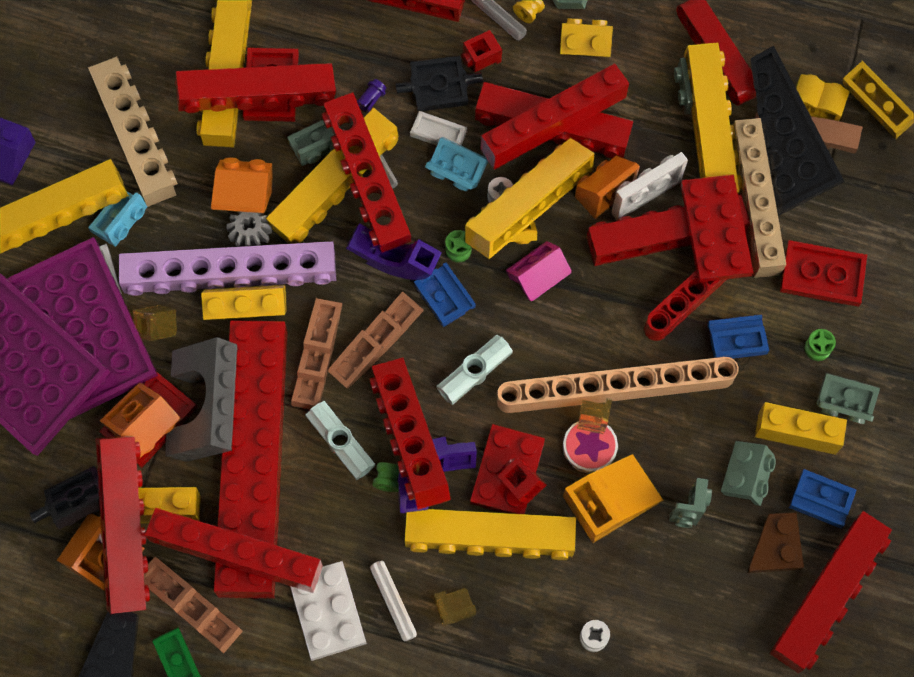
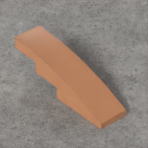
[755,113,863,154]
[327,291,424,388]
[291,298,342,409]
[144,557,243,653]

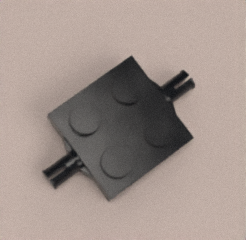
[395,56,483,112]
[29,465,100,530]

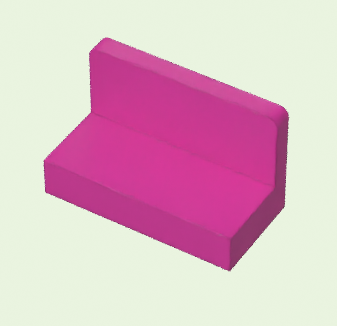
[506,241,572,301]

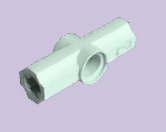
[437,335,513,405]
[305,401,375,480]

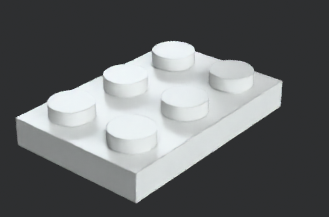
[611,152,688,220]
[290,561,367,661]

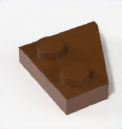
[748,512,804,573]

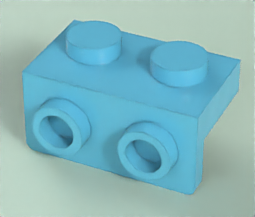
[425,137,488,191]
[88,192,147,247]

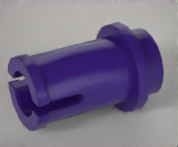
[357,79,386,113]

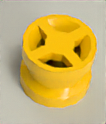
[513,0,545,23]

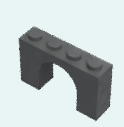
[165,337,237,462]

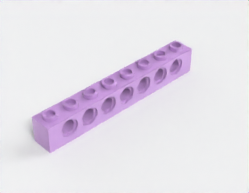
[119,241,336,296]

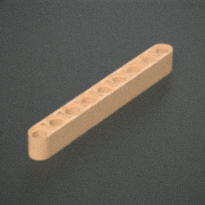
[497,357,739,413]

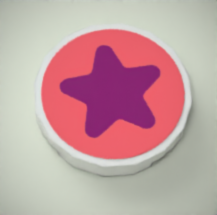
[563,418,618,474]

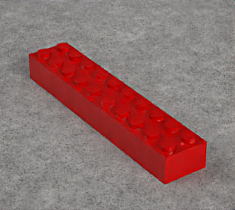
[214,321,288,599]

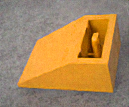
[563,454,663,543]

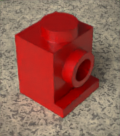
[461,30,502,72]
[498,457,547,504]

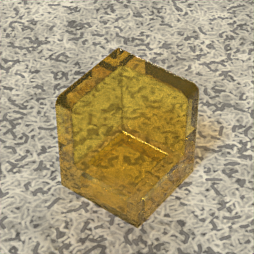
[133,305,177,341]
[577,398,612,434]
[434,588,476,626]

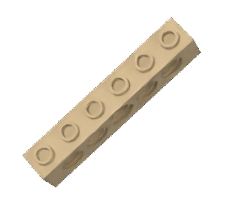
[88,57,178,207]
[732,118,786,278]

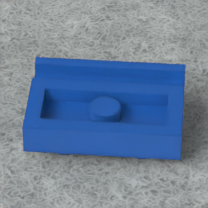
[414,263,476,327]
[708,315,769,359]
[789,469,856,529]

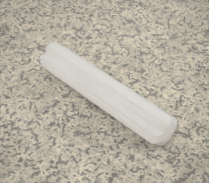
[370,561,417,641]

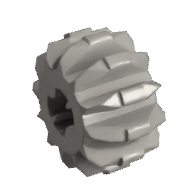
[226,211,272,247]

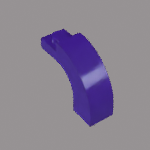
[346,224,442,280]
[398,437,477,513]

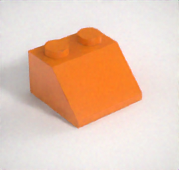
[575,156,640,219]
[211,158,272,213]
[100,382,180,458]
[57,514,145,591]

